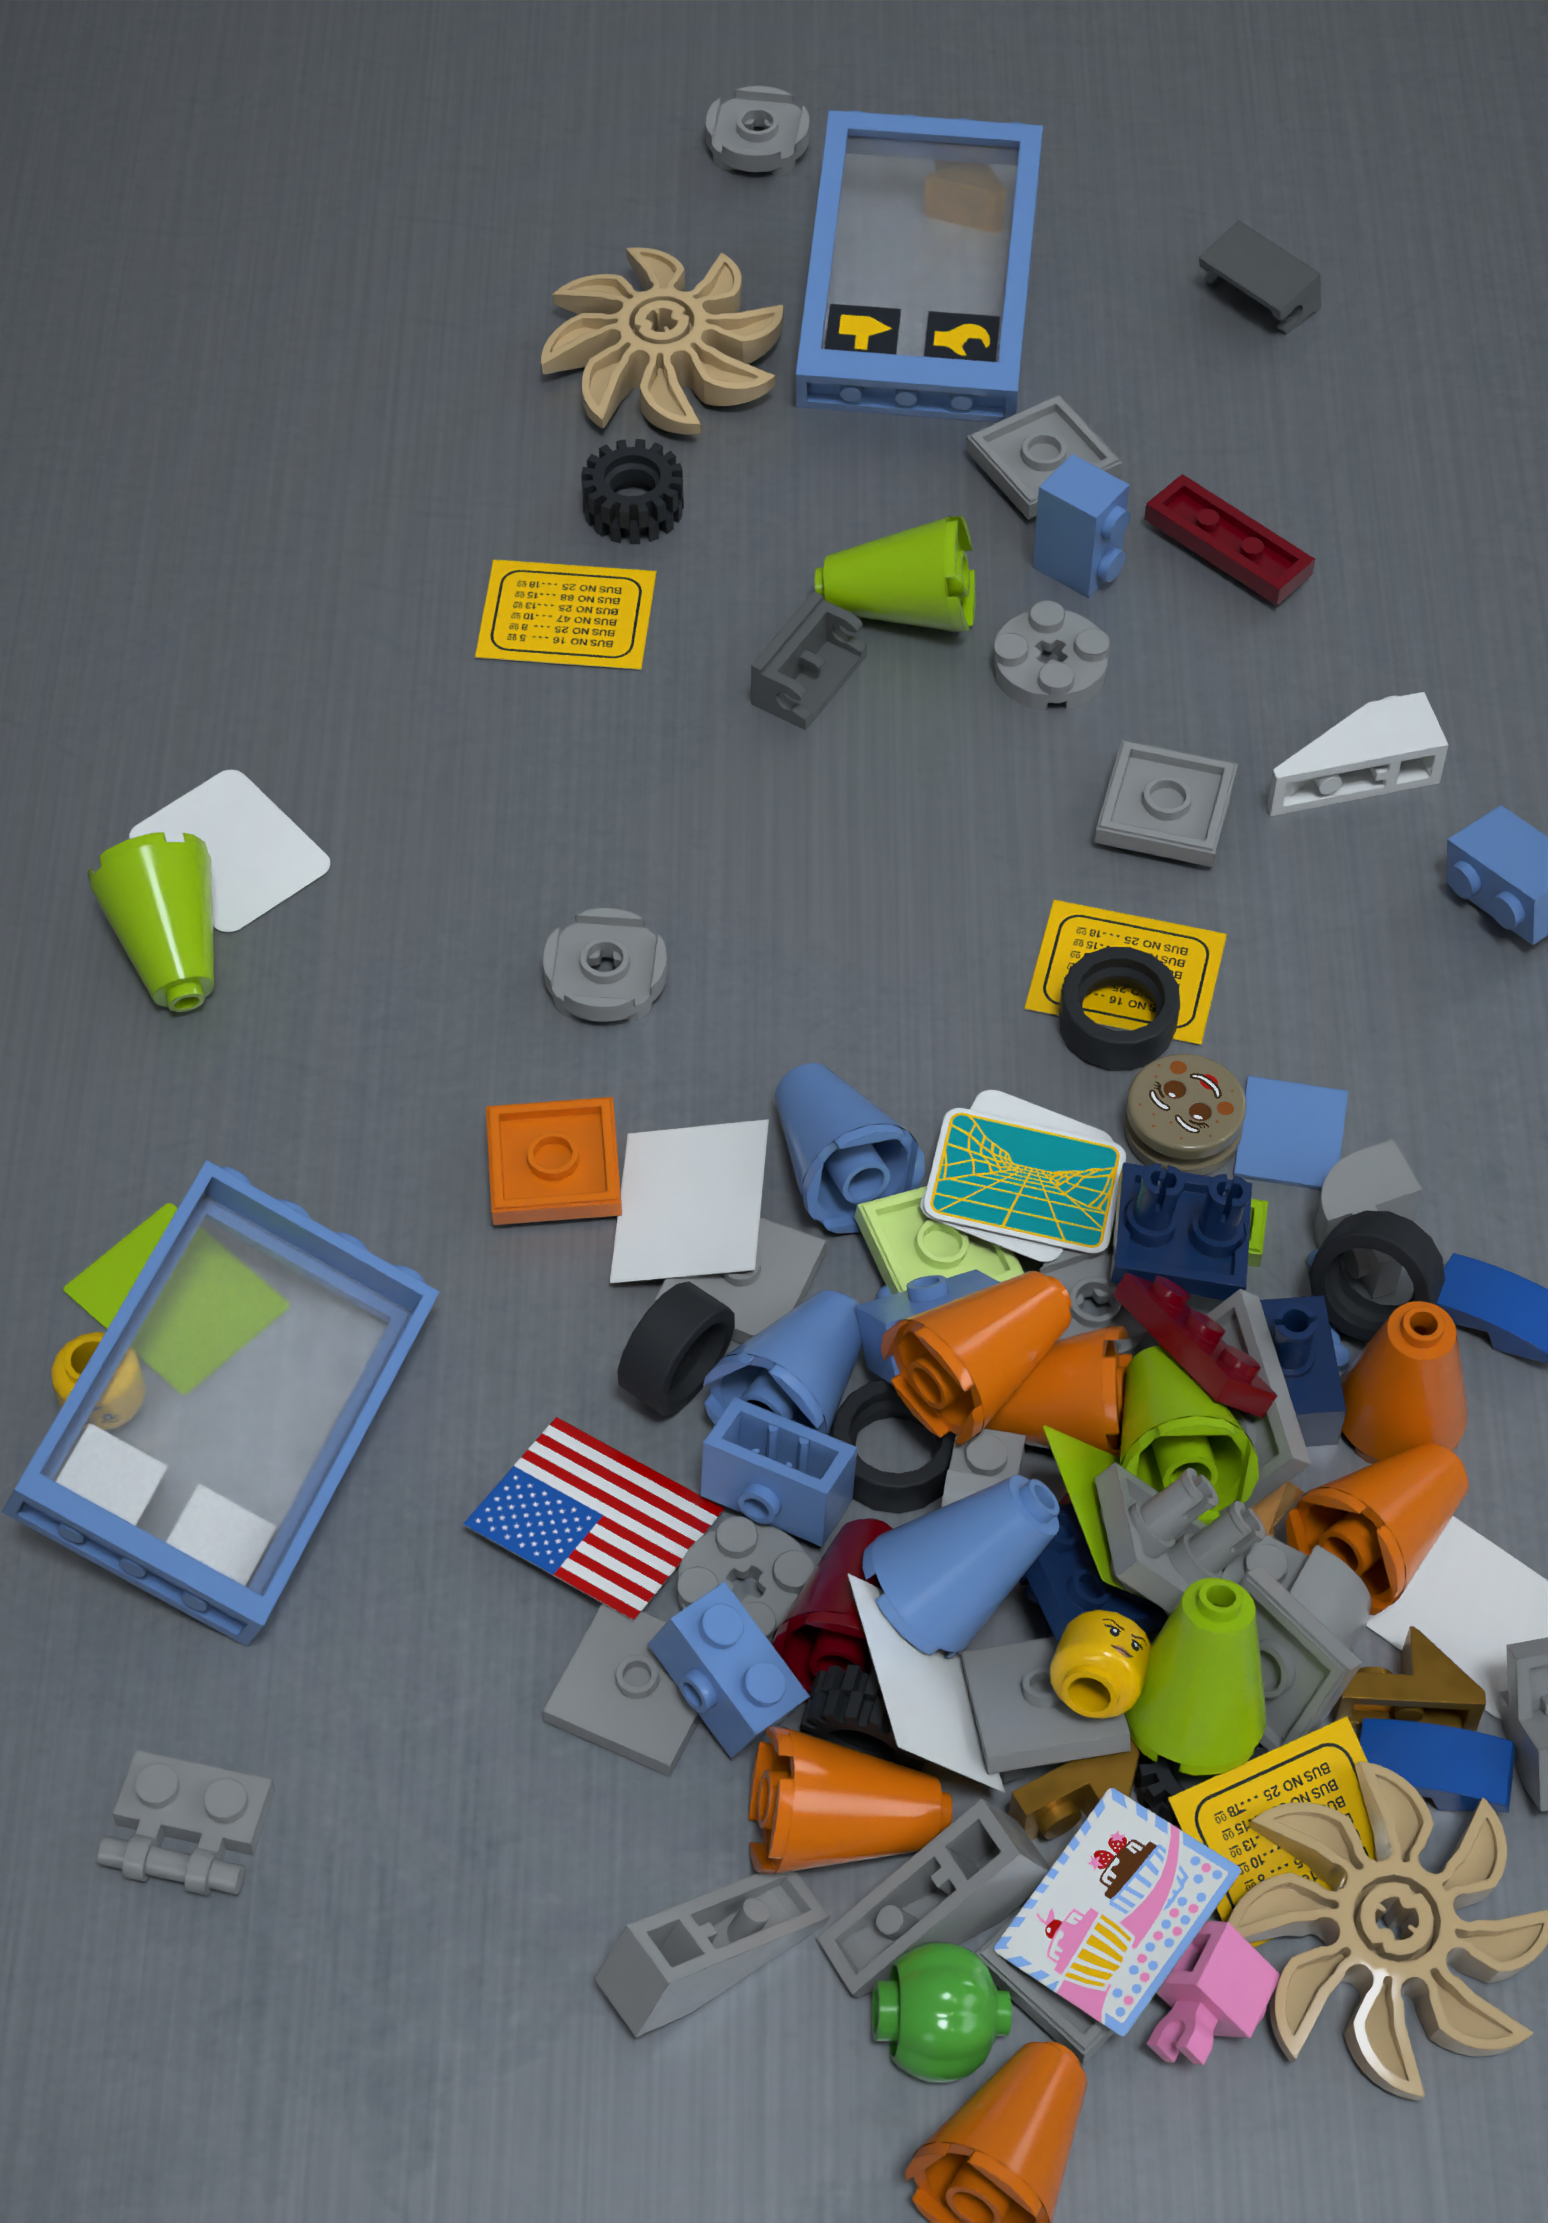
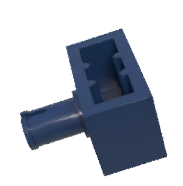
[1260,1295,1346,1447]

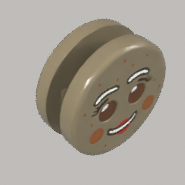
[1124,1054,1246,1175]

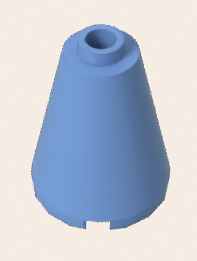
[775,1063,925,1233]
[703,1290,863,1435]
[863,1475,1060,1658]

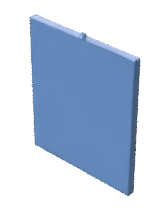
[1233,1076,1348,1191]

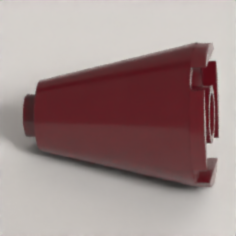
[771,1518,894,1704]

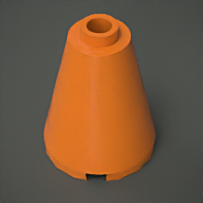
[881,1271,1072,1445]
[1340,1301,1468,1464]
[985,1326,1132,1458]
[1285,1443,1469,1615]
[749,1726,952,1874]
[905,2041,1087,2223]

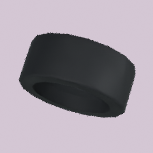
[1059,947,1180,1070]
[1309,1210,1445,1342]
[617,1281,735,1416]
[832,1379,956,1514]

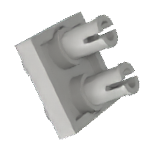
[1095,1462,1266,1617]

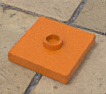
[486,1097,622,1225]

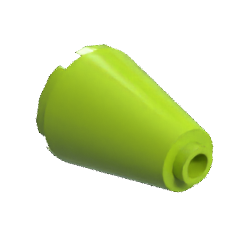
[814,516,976,633]
[87,832,214,1012]
[1120,1345,1259,1525]
[1124,1578,1267,1776]

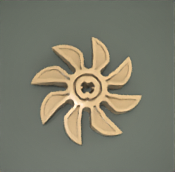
[541,247,784,434]
[1227,1761,1548,2101]

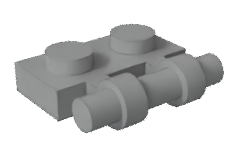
[97,1749,275,1896]

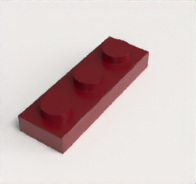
[1144,474,1315,605]
[1112,1273,1278,1418]

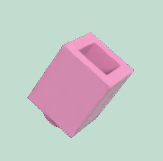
[1147,1921,1281,2065]

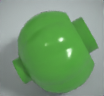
[871,1942,1012,2083]

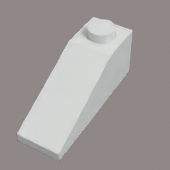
[1267,692,1449,817]

